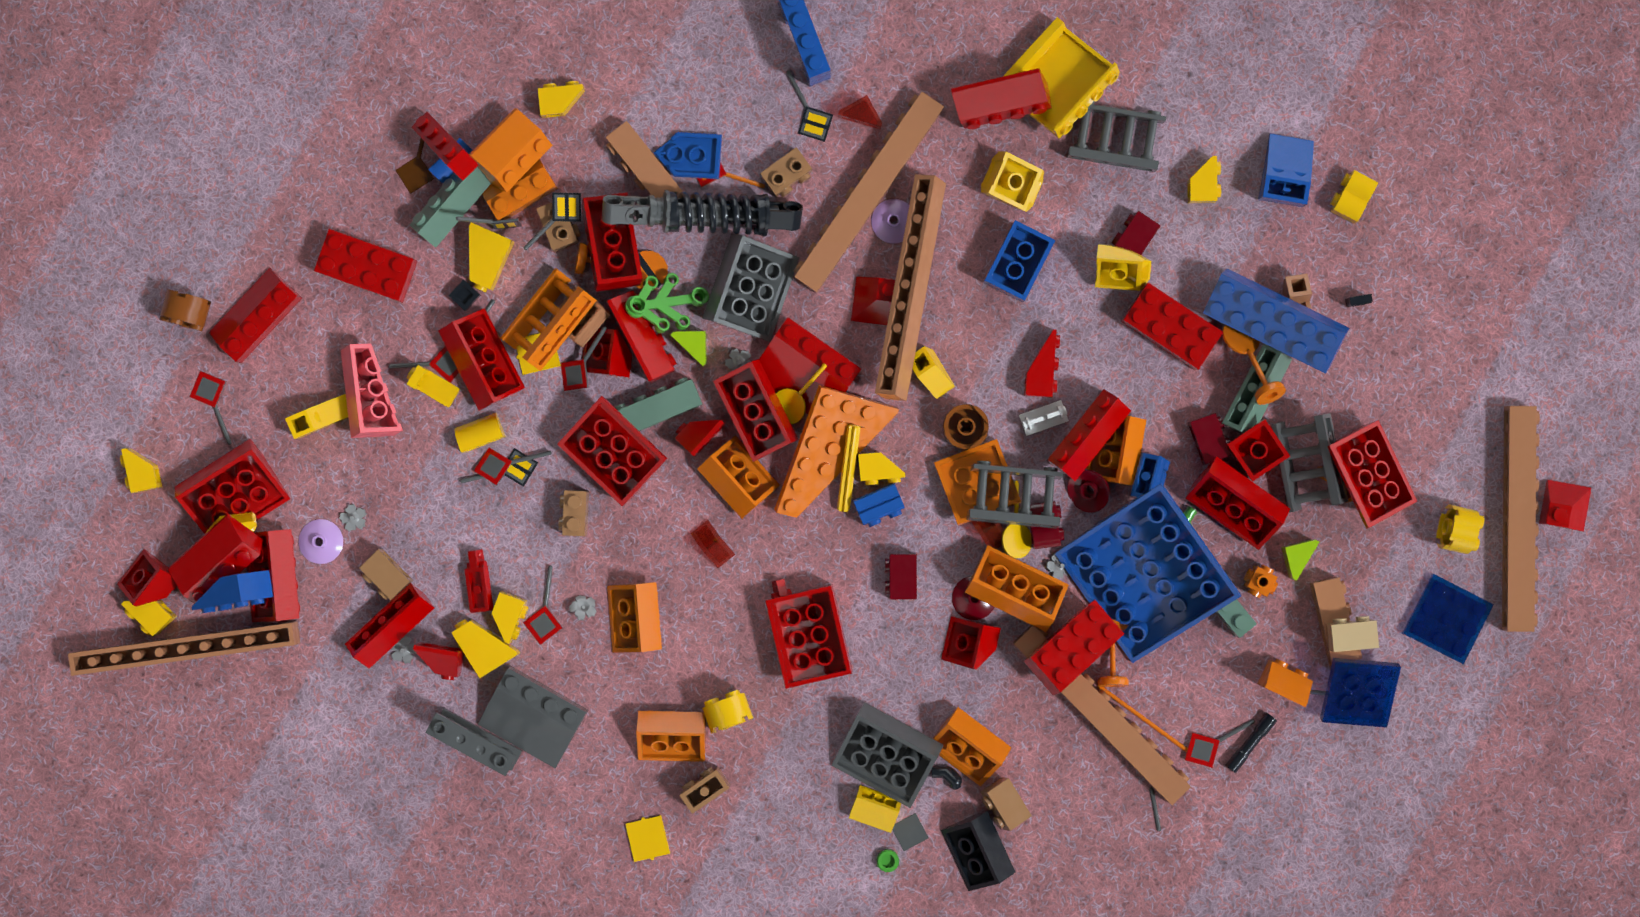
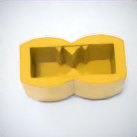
[1330,170,1378,224]

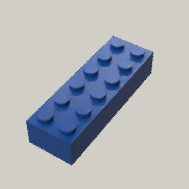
[1203,269,1350,374]

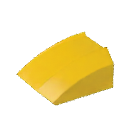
[981,151,1044,212]
[1095,244,1152,291]

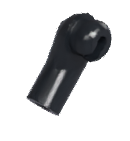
[932,766,962,790]

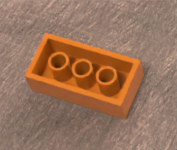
[965,545,1069,632]

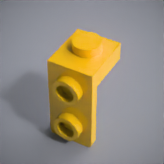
[407,365,460,407]

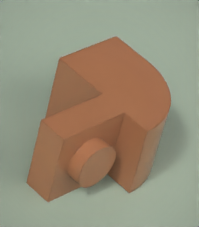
[1283,273,1312,309]

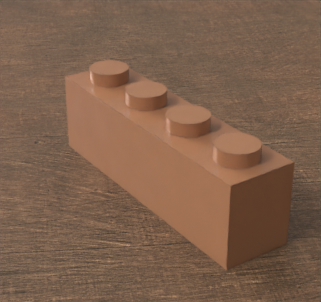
[606,121,683,198]
[1310,577,1362,671]

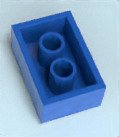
[983,220,1056,303]

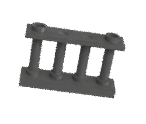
[1067,101,1166,172]
[1272,413,1348,512]
[967,461,1064,529]
[425,708,523,776]

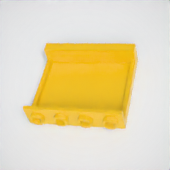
[1004,17,1120,139]

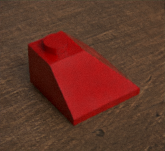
[851,277,895,326]
[582,328,632,378]
[1227,419,1290,482]
[675,420,726,457]
[1539,480,1591,532]
[117,549,177,607]
[941,616,1001,670]
[413,642,464,680]

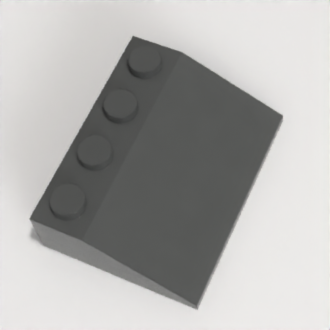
[702,233,799,342]
[478,666,589,769]
[831,702,944,808]

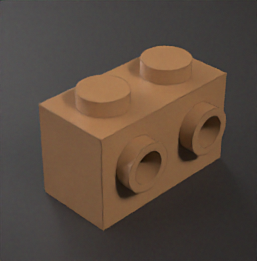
[760,147,812,198]
[536,203,581,252]
[558,490,589,536]
[359,548,414,600]
[679,767,730,814]
[981,777,1032,831]

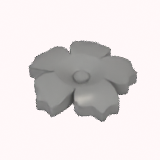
[725,348,751,370]
[339,504,367,532]
[1046,553,1070,579]
[569,595,597,621]
[391,636,416,664]

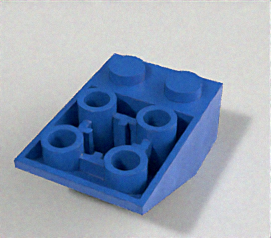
[1258,133,1314,207]
[191,570,273,613]

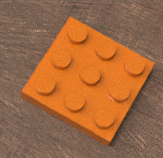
[934,439,1021,526]

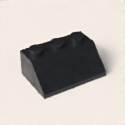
[941,811,1016,891]

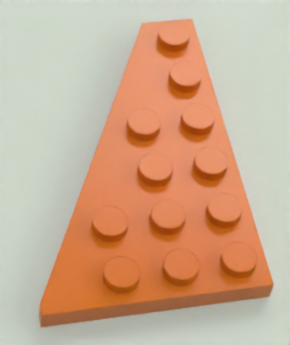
[774,385,899,518]

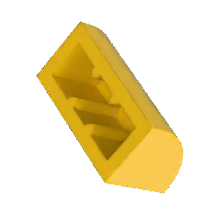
[454,413,506,453]
[849,785,901,833]

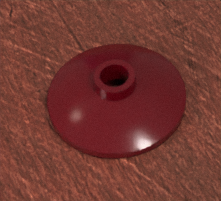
[1067,469,1110,513]
[952,576,995,620]

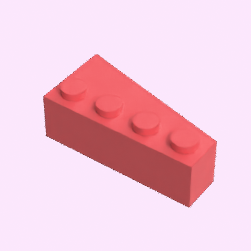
[341,344,403,438]

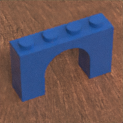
[778,0,831,86]

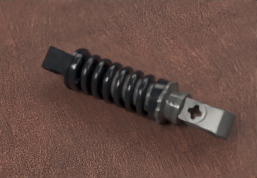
[601,190,803,237]

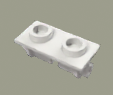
[1019,400,1069,436]

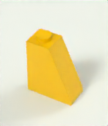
[469,222,514,293]
[451,619,520,678]

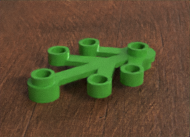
[625,273,709,333]

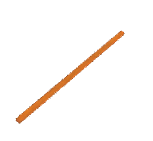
[1098,687,1188,753]

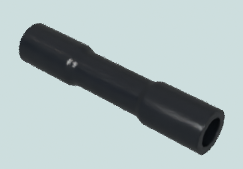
[1225,713,1277,773]

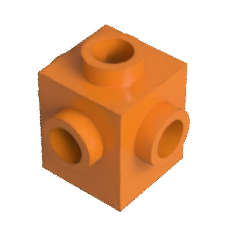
[1243,564,1278,598]

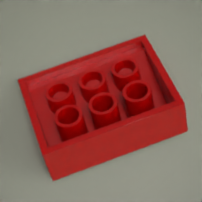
[759,317,862,414]
[557,396,668,506]
[1327,420,1418,529]
[175,439,290,534]
[765,584,853,689]

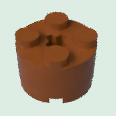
[159,289,211,331]
[942,404,989,450]

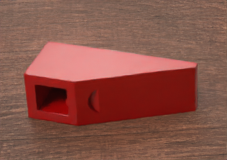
[1024,329,1060,398]

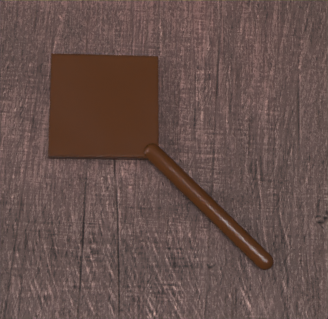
[395,138,434,194]

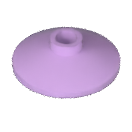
[871,199,909,244]
[298,519,343,564]

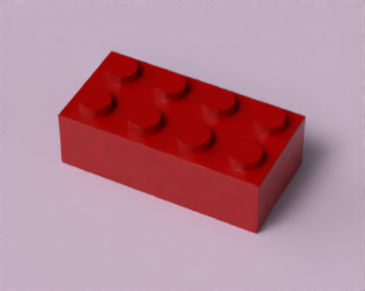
[581,192,643,292]
[314,229,418,303]
[1120,282,1223,371]
[713,359,799,462]
[1185,456,1290,550]
[1024,600,1124,695]

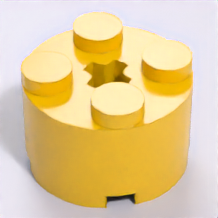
[1436,504,1484,554]
[702,690,753,734]

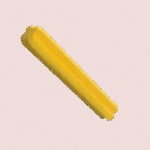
[837,425,860,512]

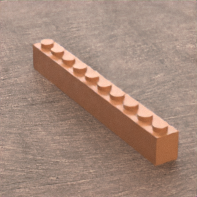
[793,92,944,293]
[875,174,946,401]
[1502,406,1540,632]
[68,621,300,676]
[1013,625,1191,805]

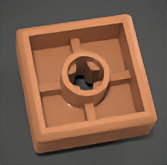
[549,286,610,347]

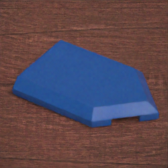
[654,132,722,179]

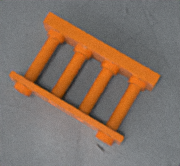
[500,268,597,371]

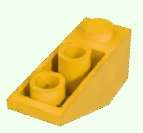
[285,394,348,439]

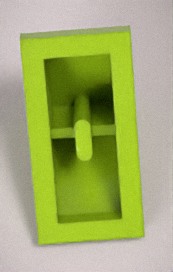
[671,331,707,367]
[1281,539,1319,581]

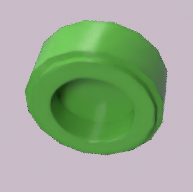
[877,849,899,872]

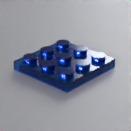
[1402,574,1494,664]
[1320,658,1401,728]

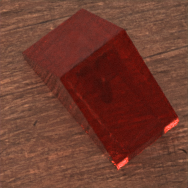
[838,95,882,130]
[690,520,736,568]
[971,521,1004,549]

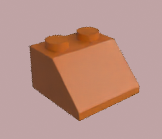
[1257,658,1313,707]

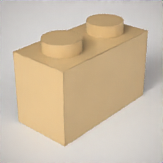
[1327,616,1379,652]

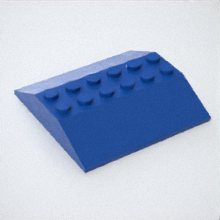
[1055,483,1241,663]

